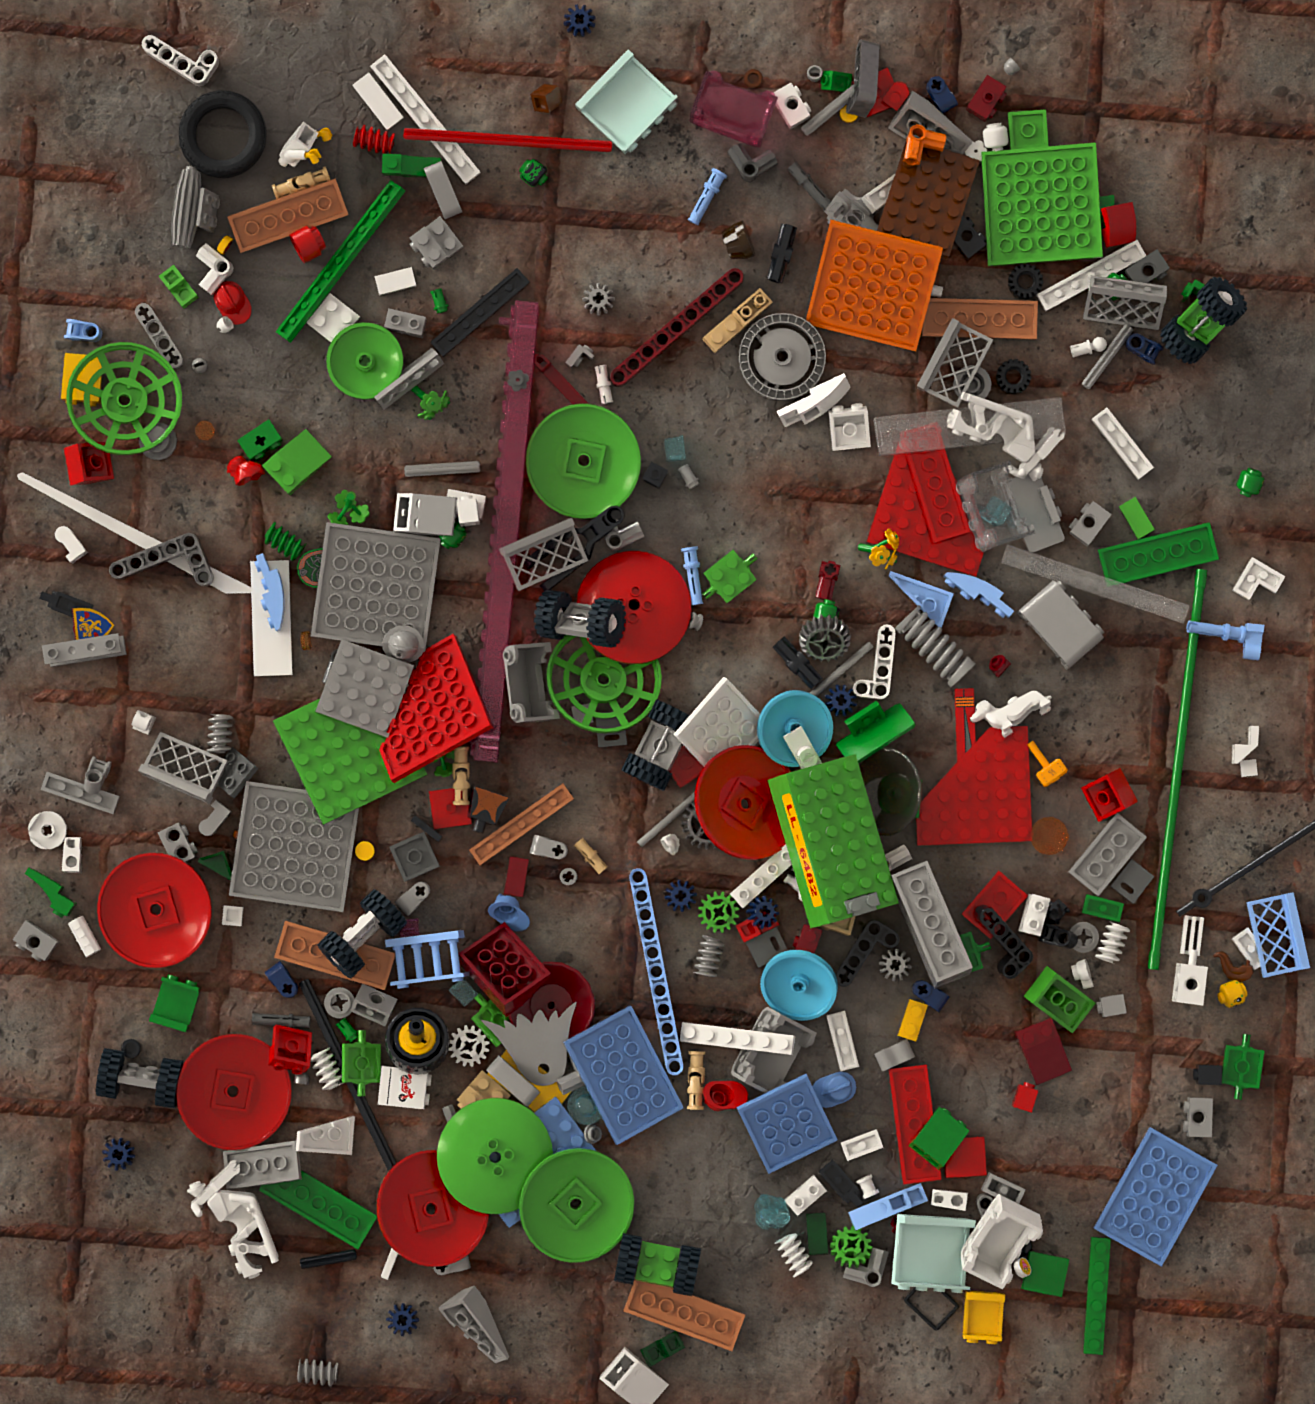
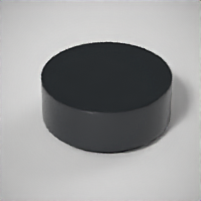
[121,1039,141,1058]

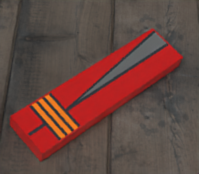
[954,688,976,762]

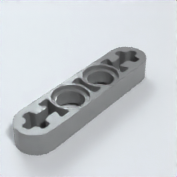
[135,303,184,369]

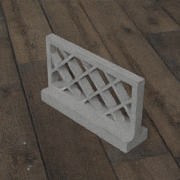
[1083,275,1167,330]
[917,318,993,408]
[499,518,588,591]
[138,732,228,804]

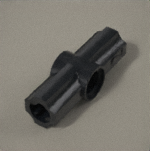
[767,224,797,284]
[772,636,823,689]

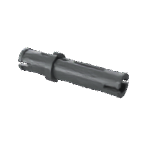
[787,161,831,211]
[252,1013,311,1029]

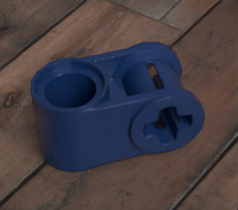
[926,76,958,114]
[1125,333,1164,365]
[264,961,298,998]
[912,980,950,1013]

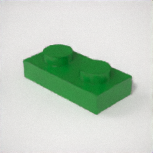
[1082,894,1124,922]

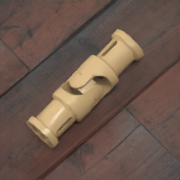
[272,166,331,199]
[452,746,470,805]
[687,1051,705,1110]

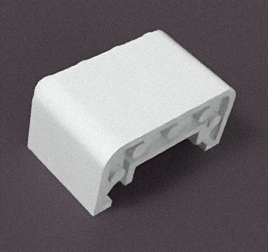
[961,1194,1043,1289]

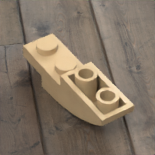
[702,288,773,353]

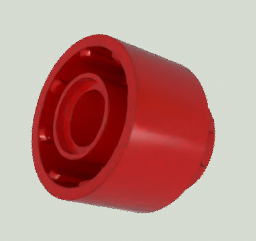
[289,226,326,264]

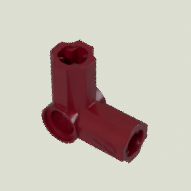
[815,561,841,600]

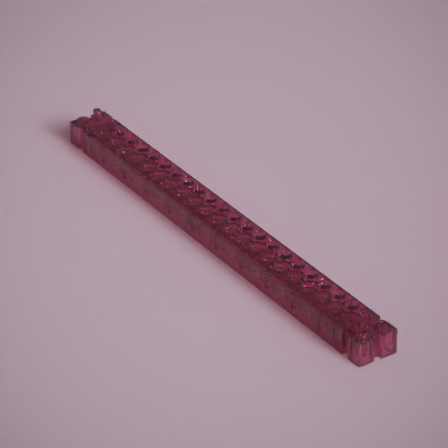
[465,300,539,763]

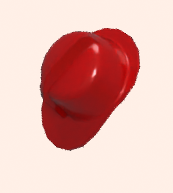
[213,281,252,325]
[703,1081,748,1111]

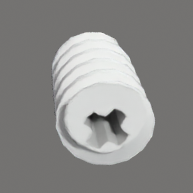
[1095,921,1130,964]
[310,1047,344,1090]
[774,1233,813,1277]

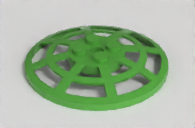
[66,342,182,455]
[546,635,662,733]

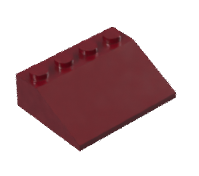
[458,922,551,1017]

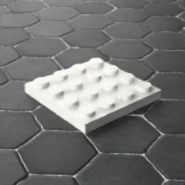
[673,677,760,766]

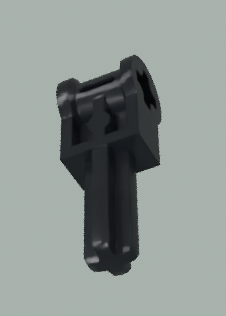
[1046,899,1070,925]

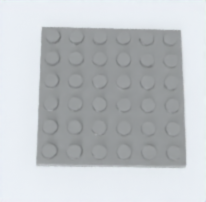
[310,522,441,652]
[229,781,359,912]

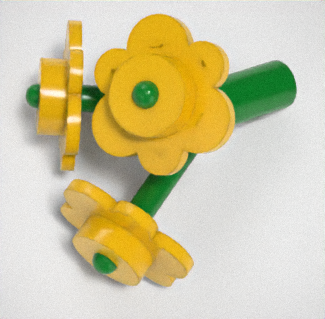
[858,528,899,569]

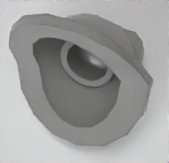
[382,625,424,663]

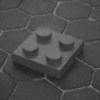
[389,831,440,882]

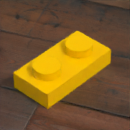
[897,999,928,1042]

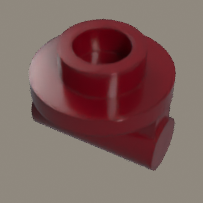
[989,655,1011,678]

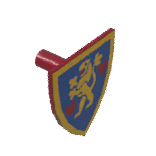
[72,608,114,640]

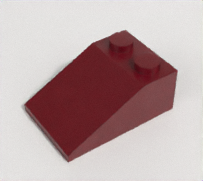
[1014,1017,1072,1085]

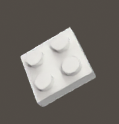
[307,293,361,342]

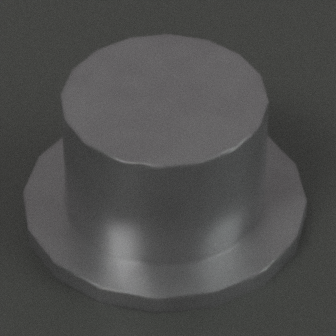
[953,365,991,403]
[139,422,177,460]

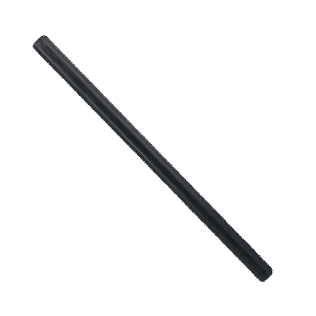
[299,979,397,1172]

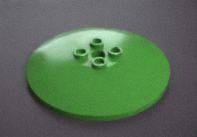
[526,404,641,519]
[437,1098,553,1214]
[519,1148,634,1263]

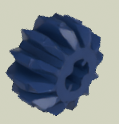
[564,4,596,37]
[825,684,857,717]
[664,880,697,912]
[746,896,779,929]
[102,1138,136,1171]
[386,1303,419,1336]

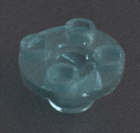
[567,1086,602,1125]
[754,1194,790,1230]

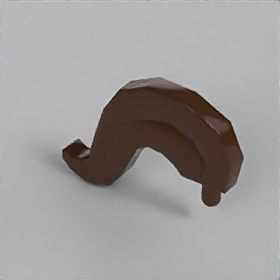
[1213,951,1254,982]

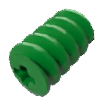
[264,522,307,562]

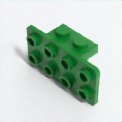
[836,700,916,764]

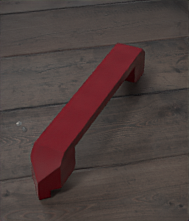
[534,354,589,405]

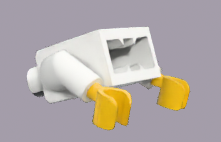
[278,121,332,167]

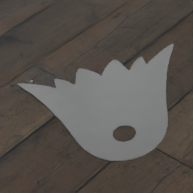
[481,1002,577,1086]

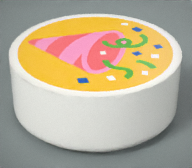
[1014,1257,1031,1278]

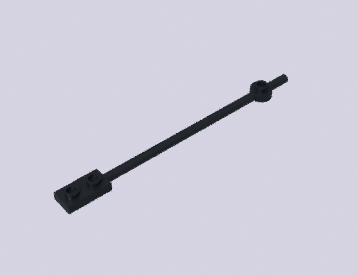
[1176,820,1315,917]

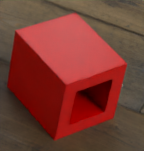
[1012,1082,1039,1113]

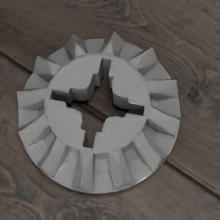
[1070,922,1099,953]
[324,987,355,1018]

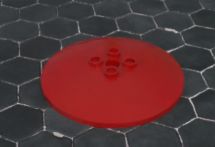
[577,551,691,664]
[695,745,791,860]
[97,852,212,968]
[176,1034,291,1150]
[377,1150,489,1267]

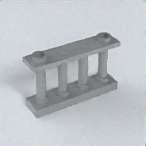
[42,633,127,667]

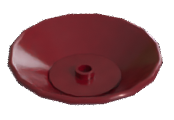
[508,962,595,1039]

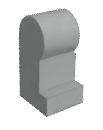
[199,800,232,836]

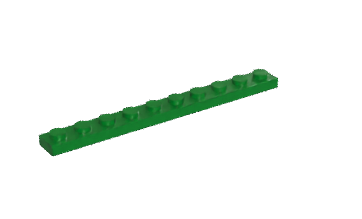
[276,180,405,343]

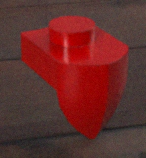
[882,81,910,111]

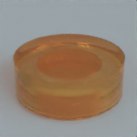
[195,421,215,441]
[300,631,312,650]

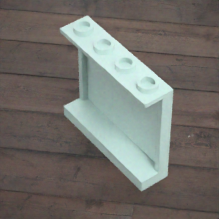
[575,50,678,154]
[891,1214,976,1293]

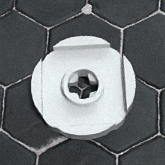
[28,811,68,849]

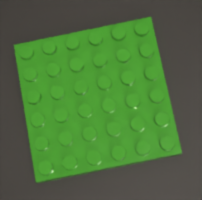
[981,143,1103,267]
[273,699,427,825]

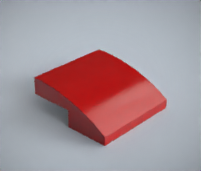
[1101,202,1136,248]
[944,1136,987,1178]

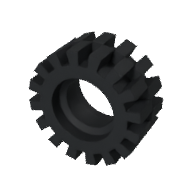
[1008,263,1043,300]
[996,359,1031,395]

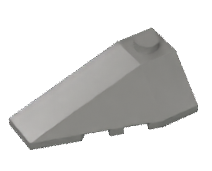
[888,91,972,155]
[438,1286,509,1363]

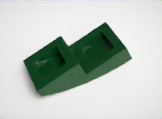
[806,1213,828,1255]
[640,1331,685,1367]

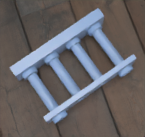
[385,930,469,989]

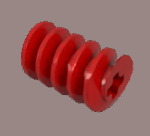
[353,125,395,154]

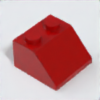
[64,442,114,486]
[1081,768,1138,822]

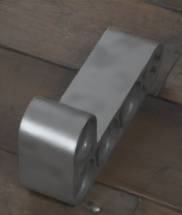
[846,39,880,118]

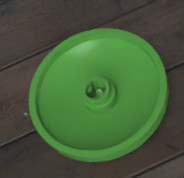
[326,323,403,400]

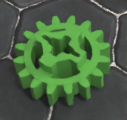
[698,892,739,933]
[830,1226,872,1268]

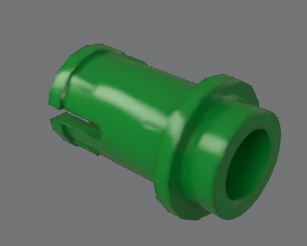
[430,288,449,314]
[336,1018,358,1043]

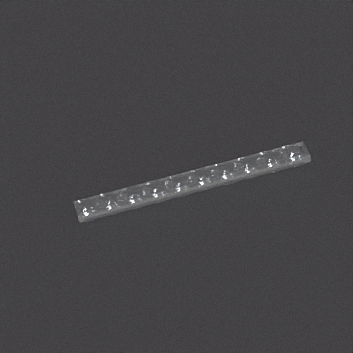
[1001,545,1190,624]

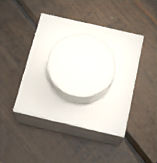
[222,905,244,926]

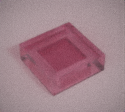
[400,918,420,938]

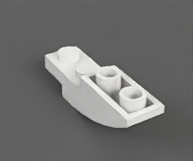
[777,374,850,427]

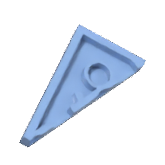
[889,571,954,628]

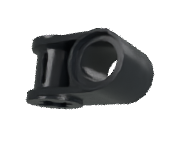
[1038,922,1078,949]

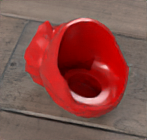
[227,456,265,486]

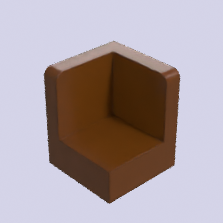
[531,84,562,113]

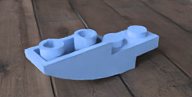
[254,553,285,632]
[943,572,1014,618]
[848,1183,928,1230]

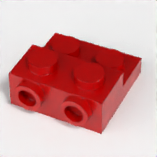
[268,1024,312,1075]

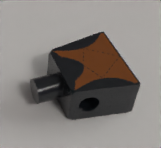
[467,786,509,834]

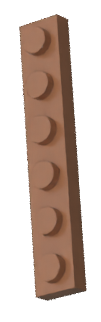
[469,783,574,865]

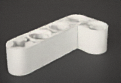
[142,35,219,86]
[853,624,895,700]

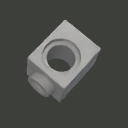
[1096,994,1127,1017]

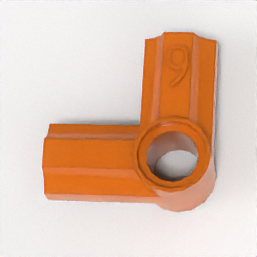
[903,124,946,166]

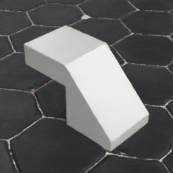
[1232,726,1259,764]

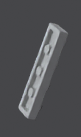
[40,772,120,814]

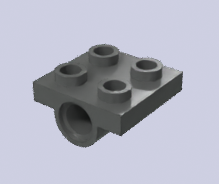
[209,747,258,799]

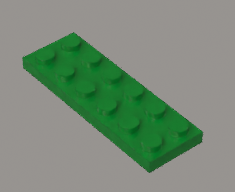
[1098,522,1219,587]
[259,1170,377,1249]

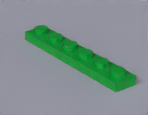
[1083,1237,1111,1355]

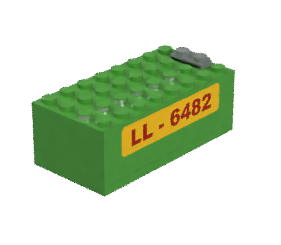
[767,754,899,928]

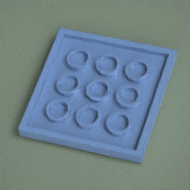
[736,1074,838,1174]

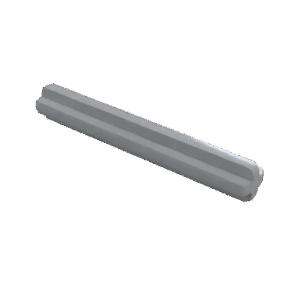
[801,84,854,136]
[1082,324,1133,389]
[404,461,480,477]

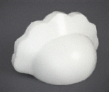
[661,834,680,855]

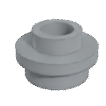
[584,1124,602,1144]

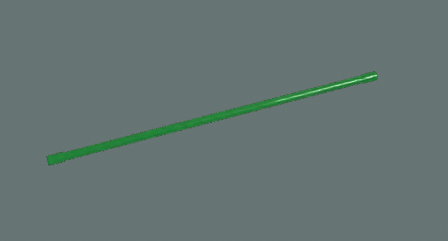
[1147,569,1208,970]

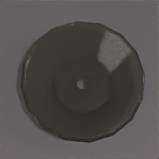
[859,749,922,836]

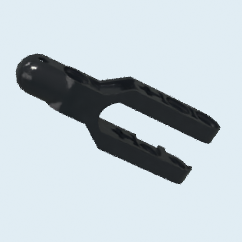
[524,506,625,592]

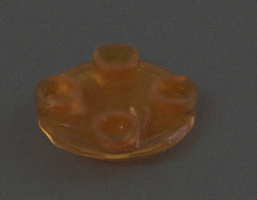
[1030,817,1069,855]

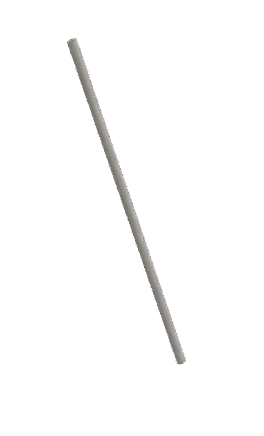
[637,642,873,847]

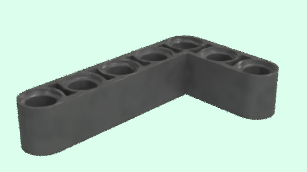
[109,533,214,587]

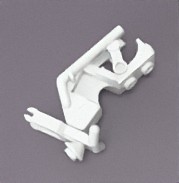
[947,392,1065,481]
[187,1160,279,1279]

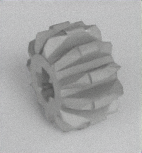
[582,283,615,316]
[879,949,912,981]

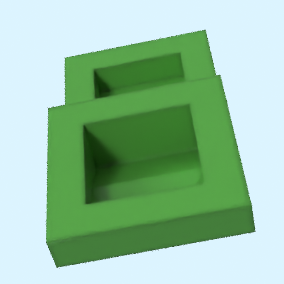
[159,265,199,309]

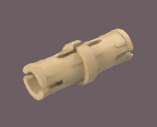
[574,838,608,874]

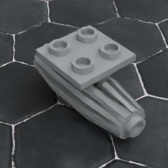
[171,166,220,248]

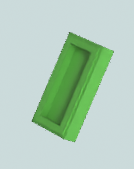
[1119,497,1155,540]

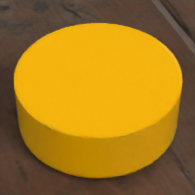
[839,105,858,123]
[355,841,375,861]

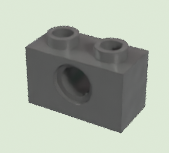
[1123,249,1170,284]

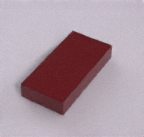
[504,856,529,897]

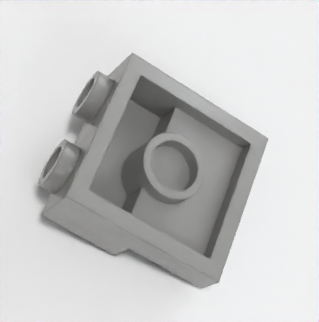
[409,216,464,270]

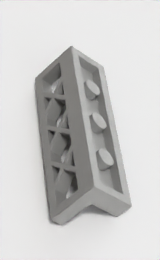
[374,348,444,410]

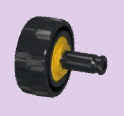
[385,1008,450,1075]

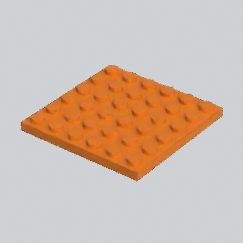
[806,220,943,351]

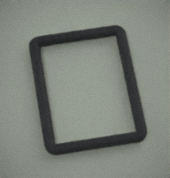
[904,1287,959,1331]

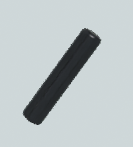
[300,1249,357,1269]

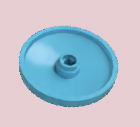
[757,690,833,767]
[760,950,838,1021]

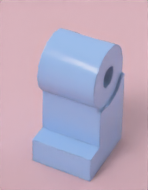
[1243,623,1265,660]

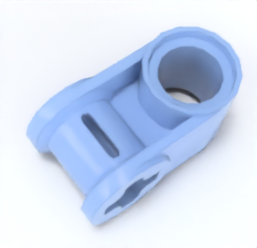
[64,319,102,342]

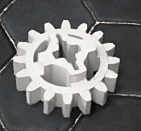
[449,1025,490,1067]

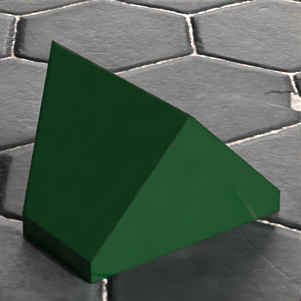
[198,851,232,880]

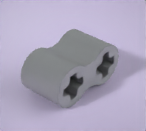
[874,1039,915,1071]

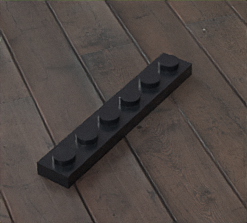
[430,268,530,357]

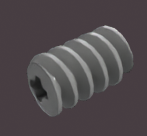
[207,714,233,754]
[693,935,725,977]
[297,1359,339,1387]

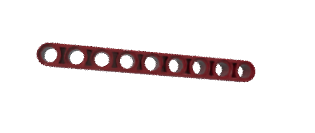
[610,268,743,387]

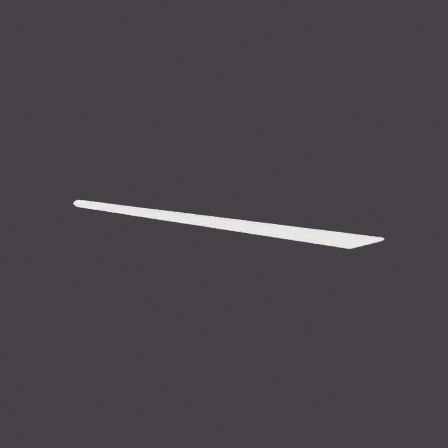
[17,473,251,593]

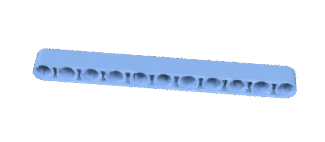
[629,868,683,1075]

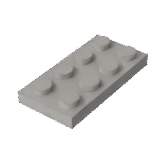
[1068,813,1147,896]
[223,1141,302,1190]

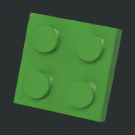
[1007,110,1049,150]

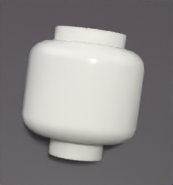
[983,123,1009,151]

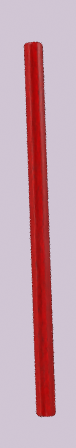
[403,128,612,152]

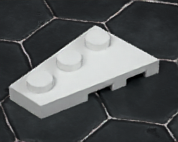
[296,1116,355,1155]

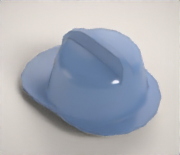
[488,894,530,931]
[812,1071,856,1108]

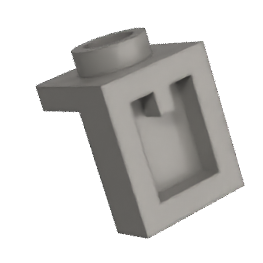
[565,344,594,369]

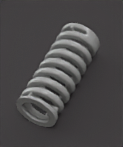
[894,605,976,687]

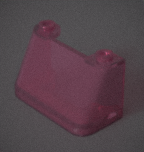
[689,71,778,147]

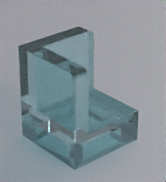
[664,435,686,462]
[978,496,1012,527]
[449,977,479,1006]

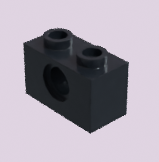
[953,215,986,261]

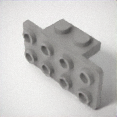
[1003,474,1065,553]

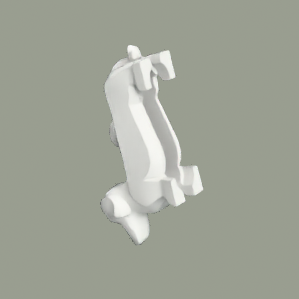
[970,691,1052,738]

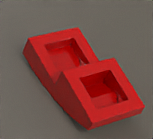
[735,912,780,942]

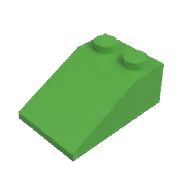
[262,429,332,495]
[1024,966,1096,1033]

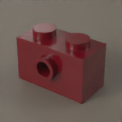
[966,75,1007,122]
[792,924,823,954]

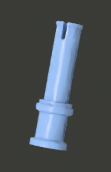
[688,168,728,225]
[681,546,703,605]
[1186,620,1246,643]

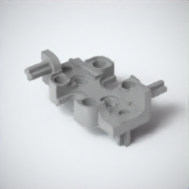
[824,189,879,231]

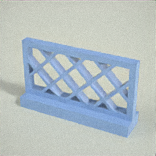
[1246,892,1310,978]

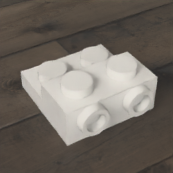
[828,403,871,451]

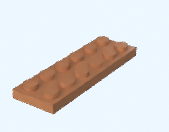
[227,178,348,253]
[922,298,1038,340]
[274,921,395,990]
[623,1280,745,1351]

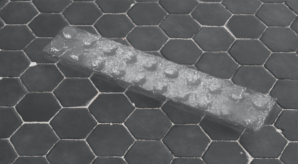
[874,397,1066,456]

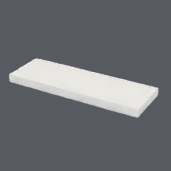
[250,560,293,676]

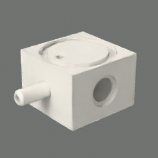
[1172,949,1208,1005]

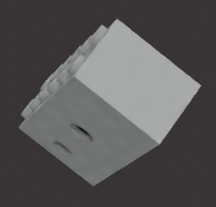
[891,861,973,989]

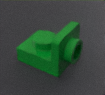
[821,71,852,92]

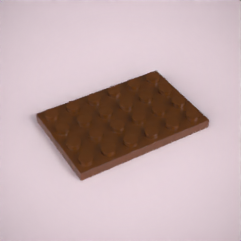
[877,142,980,260]

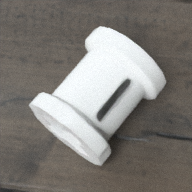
[856,1174,879,1199]

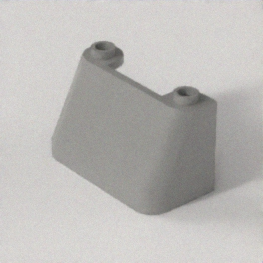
[503,642,560,723]
[731,1007,817,1093]

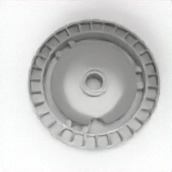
[739,313,826,401]

